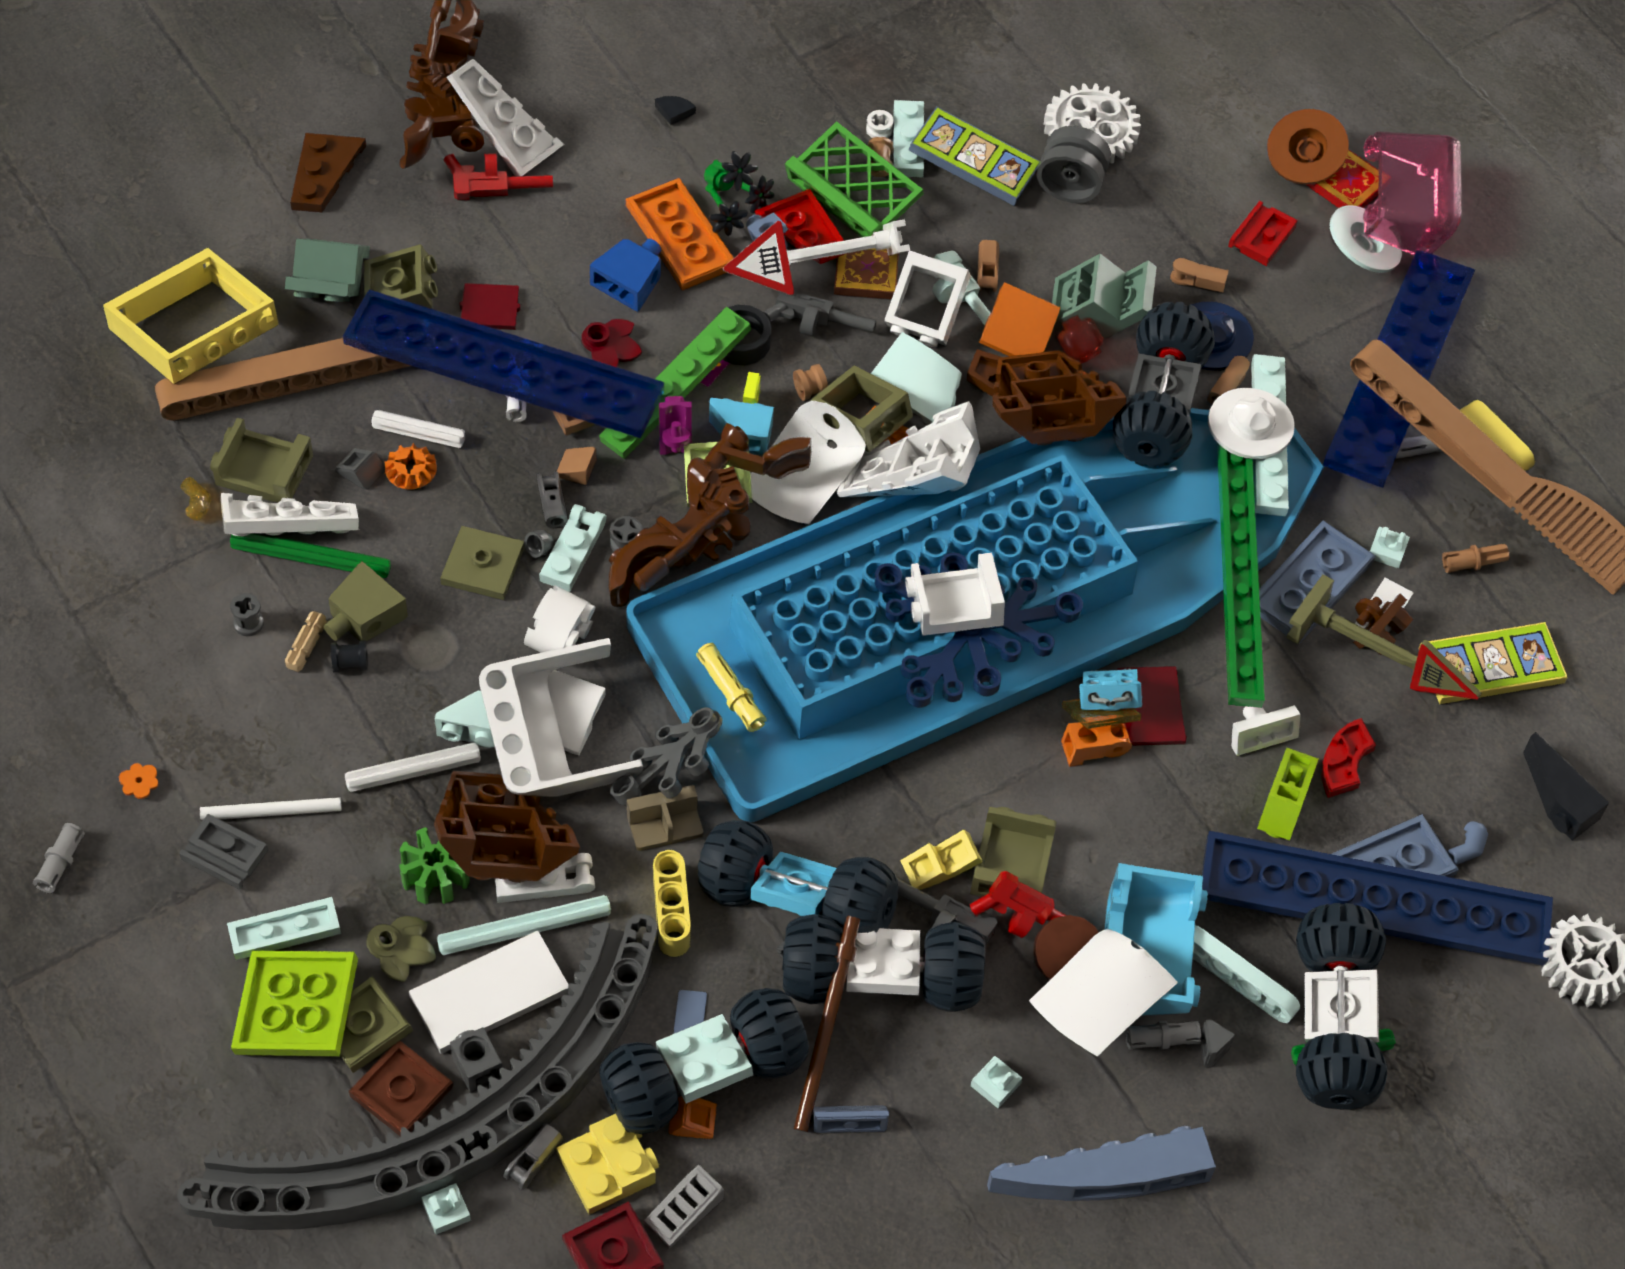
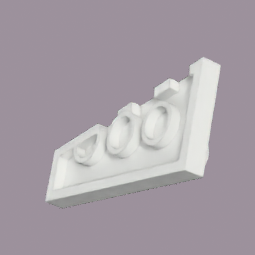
[447,59,564,176]

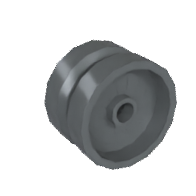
[1037,126,1111,203]

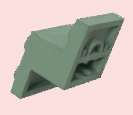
[285,238,370,302]
[1052,254,1157,339]

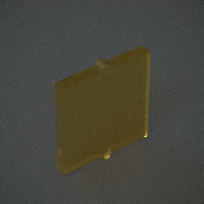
[1062,699,1141,729]

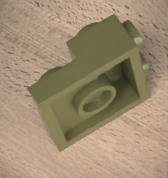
[364,244,438,317]

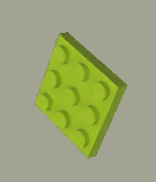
[231,951,358,1057]

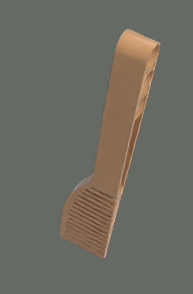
[1350,340,1625,595]

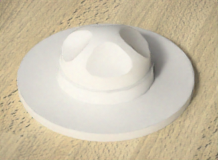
[1208,388,1294,459]

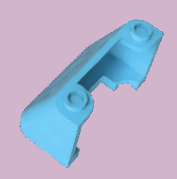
[1104,863,1208,1016]

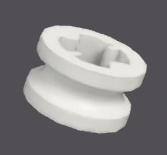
[866,110,894,138]

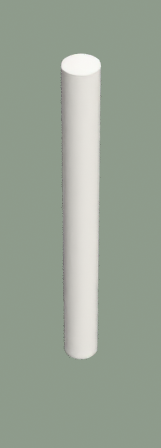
[200,797,342,821]

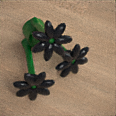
[704,151,774,236]

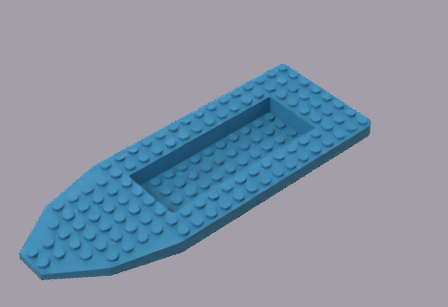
[626,408,1324,822]

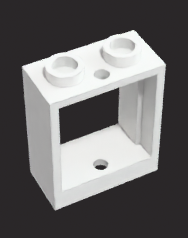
[884,250,971,347]

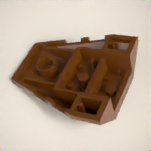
[992,350,1126,446]
[434,771,580,883]

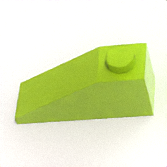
[1257,747,1319,841]

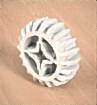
[1541,914,1625,1008]

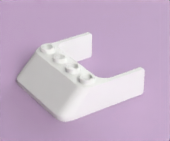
[479,638,643,797]

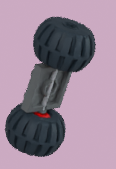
[1113,302,1215,468]

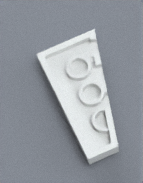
[221,493,359,536]

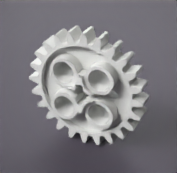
[1044,83,1141,163]

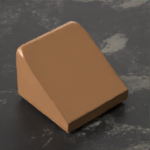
[557,447,597,485]

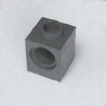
[450,1027,502,1093]

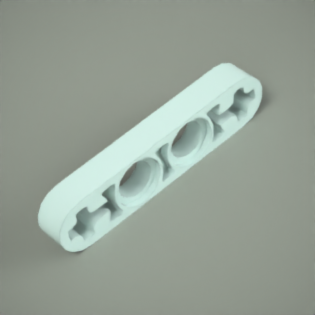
[1192,925,1300,1023]

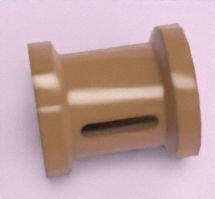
[866,137,894,177]

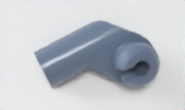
[1448,821,1488,865]

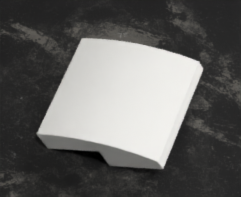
[547,670,606,756]

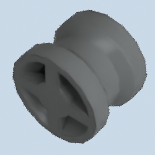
[610,516,642,552]

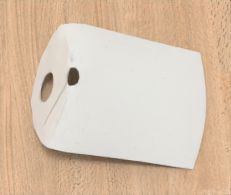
[751,401,866,524]
[1029,929,1178,1057]

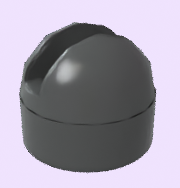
[524,530,554,558]

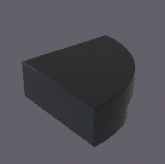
[655,96,696,125]

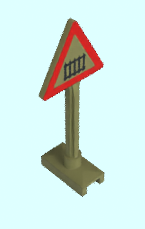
[1287,574,1482,700]

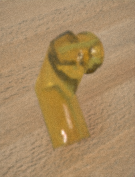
[180,477,211,521]

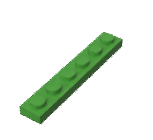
[599,307,751,459]

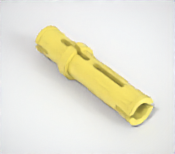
[696,643,767,732]

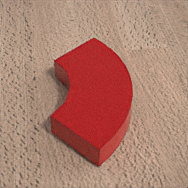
[1321,718,1376,798]

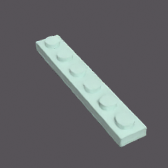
[1251,354,1289,516]

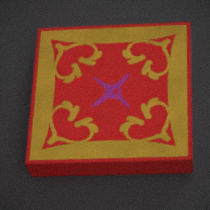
[1306,150,1391,208]

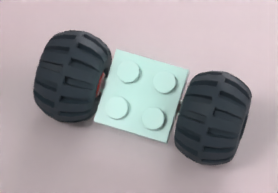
[600,988,809,1134]

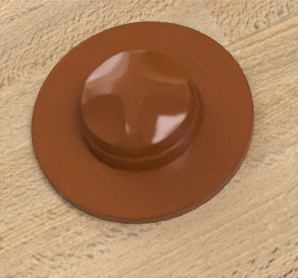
[1267,109,1349,185]

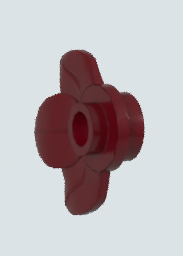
[582,319,642,371]

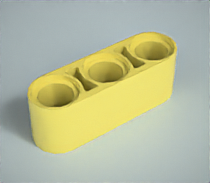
[1460,400,1535,472]
[653,850,691,957]

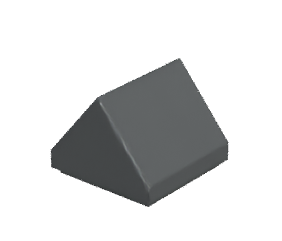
[1200,1020,1235,1068]

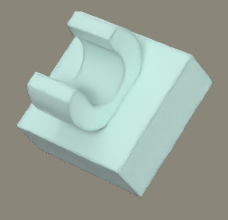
[1370,526,1410,569]
[971,1056,1023,1108]
[421,1183,471,1235]

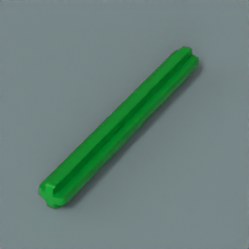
[230,533,391,578]

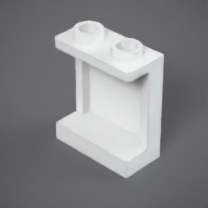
[906,553,1005,636]

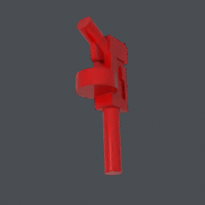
[443,153,553,200]
[969,871,1067,938]

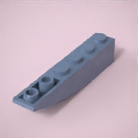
[987,1126,1216,1201]

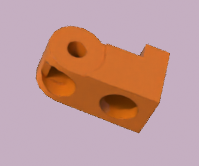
[1061,719,1132,767]

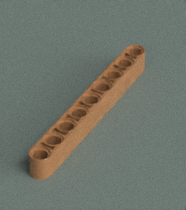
[155,320,440,421]

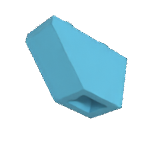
[709,397,774,456]

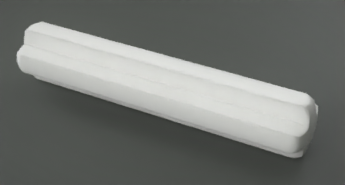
[372,410,465,448]

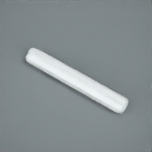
[345,742,481,792]

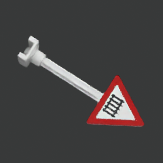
[723,219,910,295]

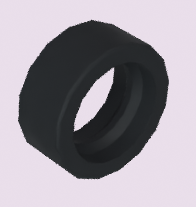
[716,304,772,366]

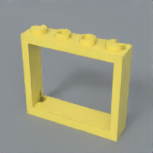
[103,248,279,384]

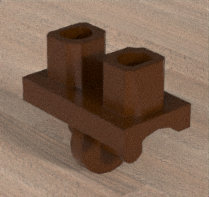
[1353,593,1413,655]

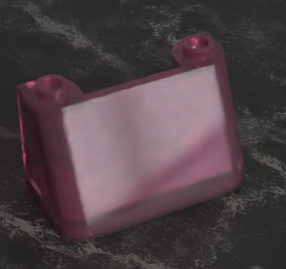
[1363,132,1461,260]

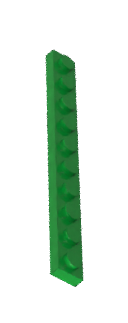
[1217,443,1265,708]

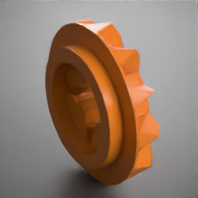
[385,443,437,489]

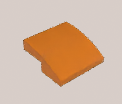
[979,282,1061,356]

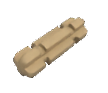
[285,611,327,672]

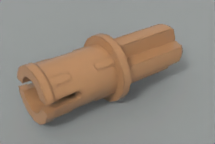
[1442,544,1509,573]

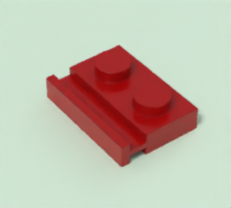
[1228,201,1298,266]

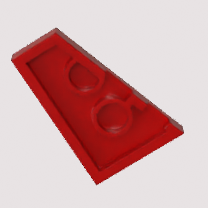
[755,189,847,264]

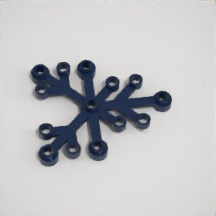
[874,553,1083,708]

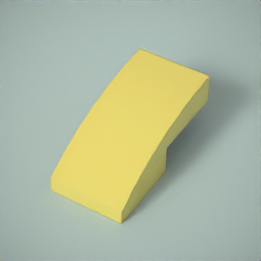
[900,830,983,890]

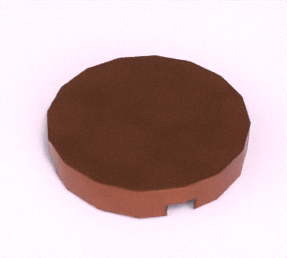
[1033,915,1099,980]

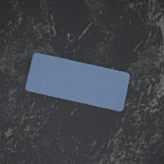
[673,990,707,1034]

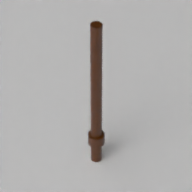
[794,916,861,1132]

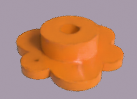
[119,763,159,799]

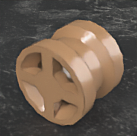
[793,364,828,401]

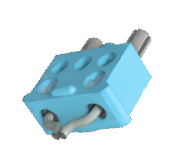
[1079,668,1142,711]

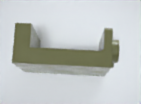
[210,418,313,503]
[970,807,1057,897]

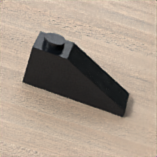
[1523,732,1609,841]

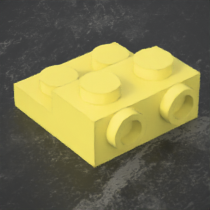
[556,1113,659,1215]

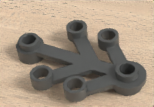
[610,707,723,807]

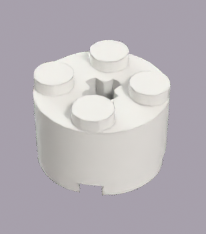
[524,585,595,653]

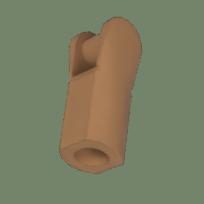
[977,240,1000,292]
[1170,258,1229,293]
[1207,356,1250,404]

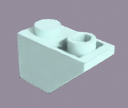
[435,690,495,748]

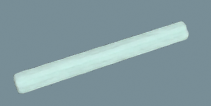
[437,895,611,955]

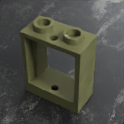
[810,365,913,452]

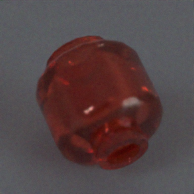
[1057,315,1104,364]

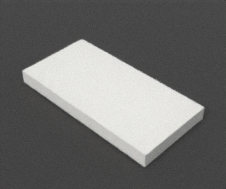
[409,930,569,1054]

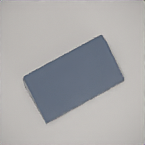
[813,1105,889,1133]

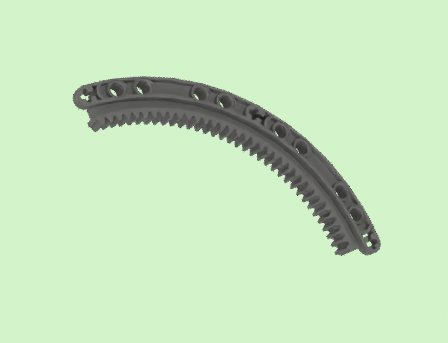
[177,914,657,1230]

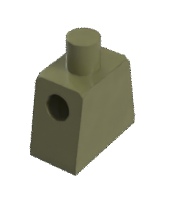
[324,561,408,641]

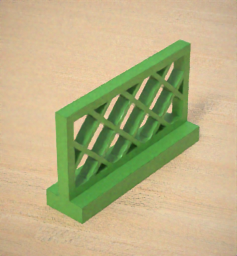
[785,121,924,238]

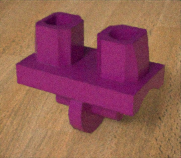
[659,396,692,455]

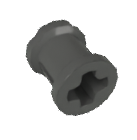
[230,593,264,636]

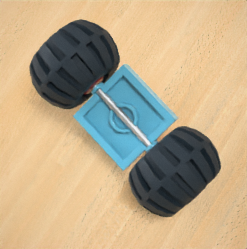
[697,820,899,933]

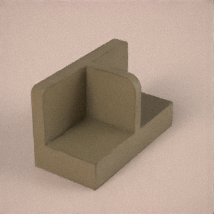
[627,785,703,851]

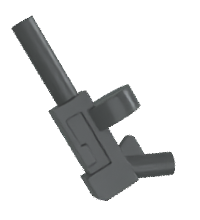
[763,290,876,336]
[897,878,998,960]

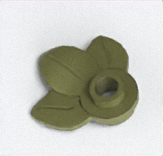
[366,916,436,982]

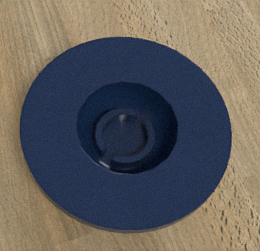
[1191,302,1254,371]

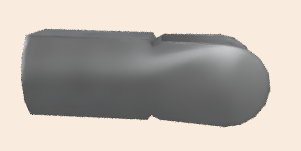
[537,471,568,528]
[503,1124,564,1190]

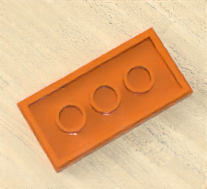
[626,178,734,291]

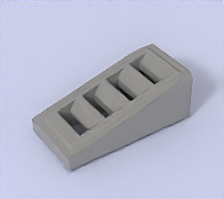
[644,1165,724,1248]

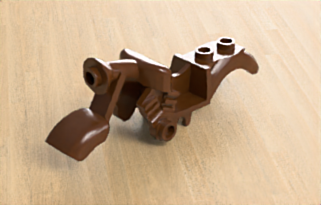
[399,0,485,169]
[608,423,812,607]

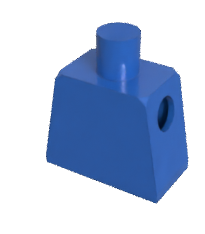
[590,239,661,312]

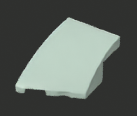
[871,332,962,425]

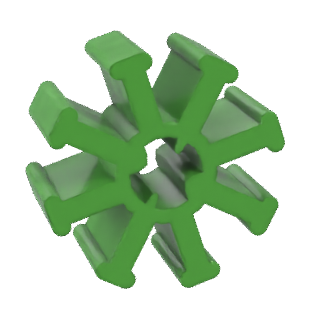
[399,827,470,904]

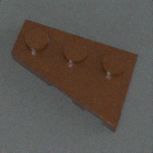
[290,133,367,213]

